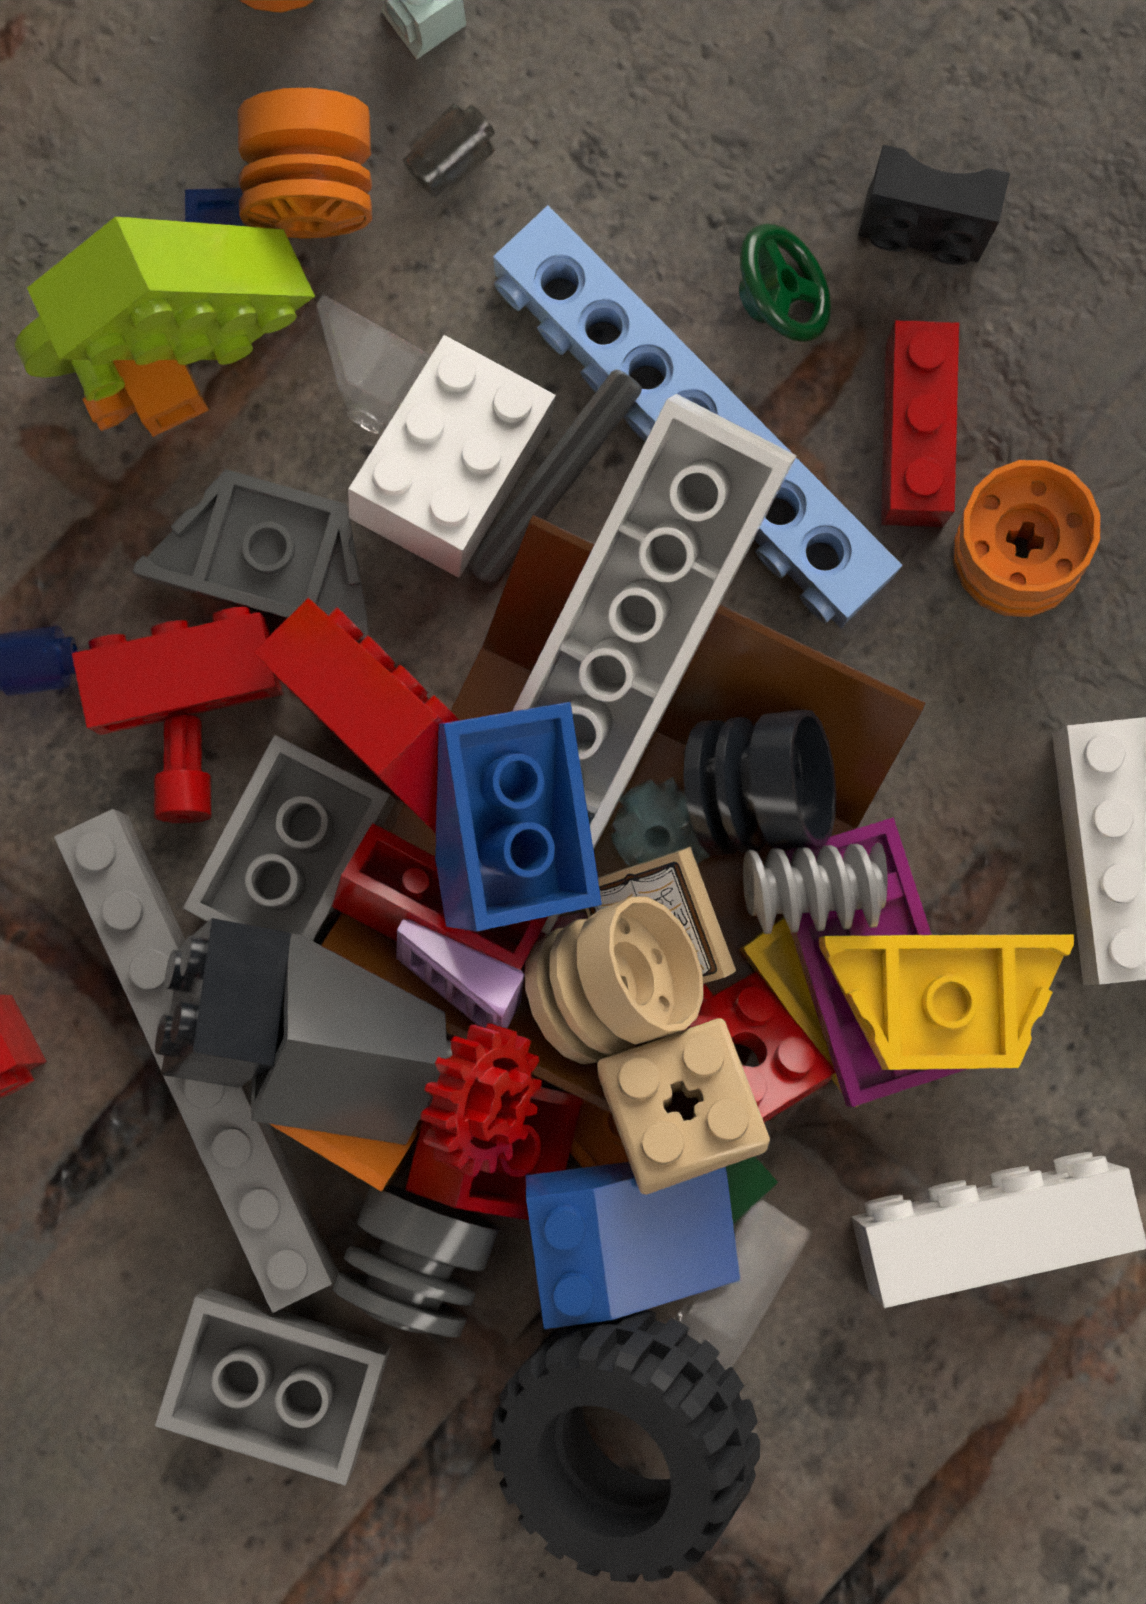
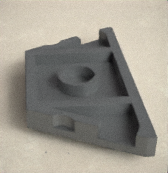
[133,469,371,642]

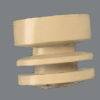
[525,896,703,1065]

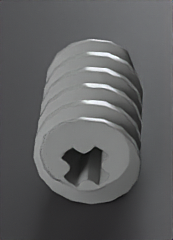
[743,843,888,934]

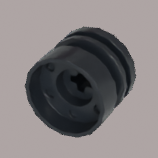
[683,710,836,856]

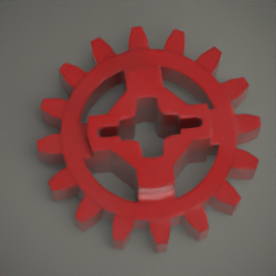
[421,1023,542,1176]

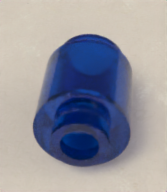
[0,625,78,696]

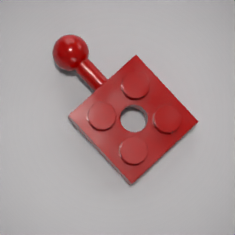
[677,972,836,1123]

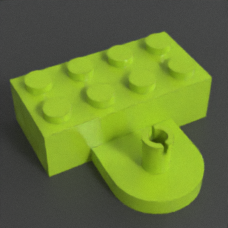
[15,216,315,401]

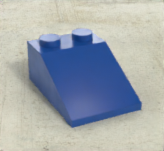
[435,702,602,931]
[526,1162,740,1329]

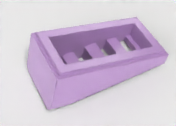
[396,919,525,1028]

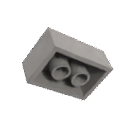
[183,735,396,945]
[155,1288,392,1486]

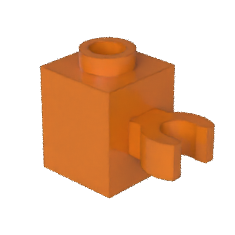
[82,360,209,437]

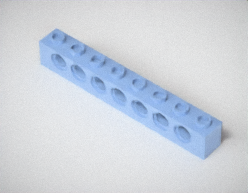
[493,205,902,628]

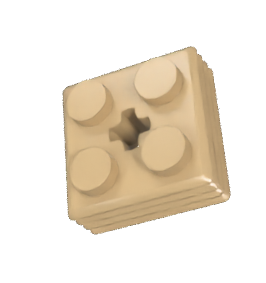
[597,1018,770,1195]

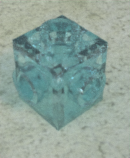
[611,777,710,867]

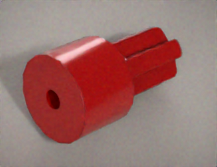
[154,714,212,823]

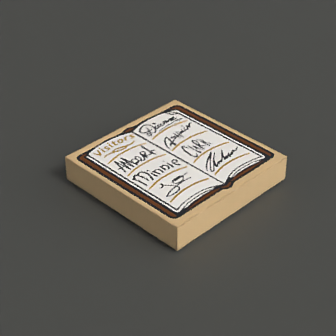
[585,847,736,984]

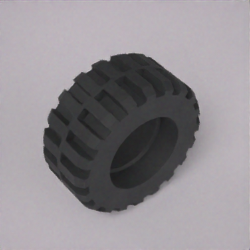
[491,1310,760,1583]

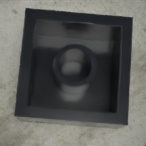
[155,918,291,1088]

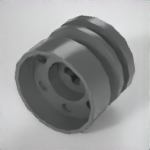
[332,1184,500,1337]

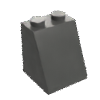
[251,933,452,1145]

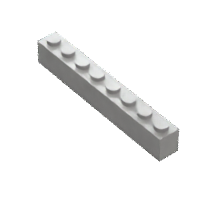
[54,809,339,1313]

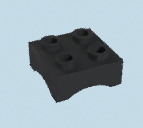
[858,145,1010,265]

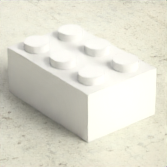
[348,335,556,578]

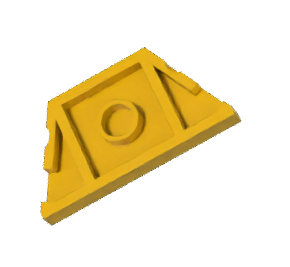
[819,934,1074,1070]

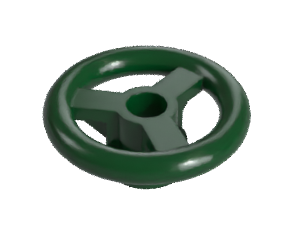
[739,223,831,342]

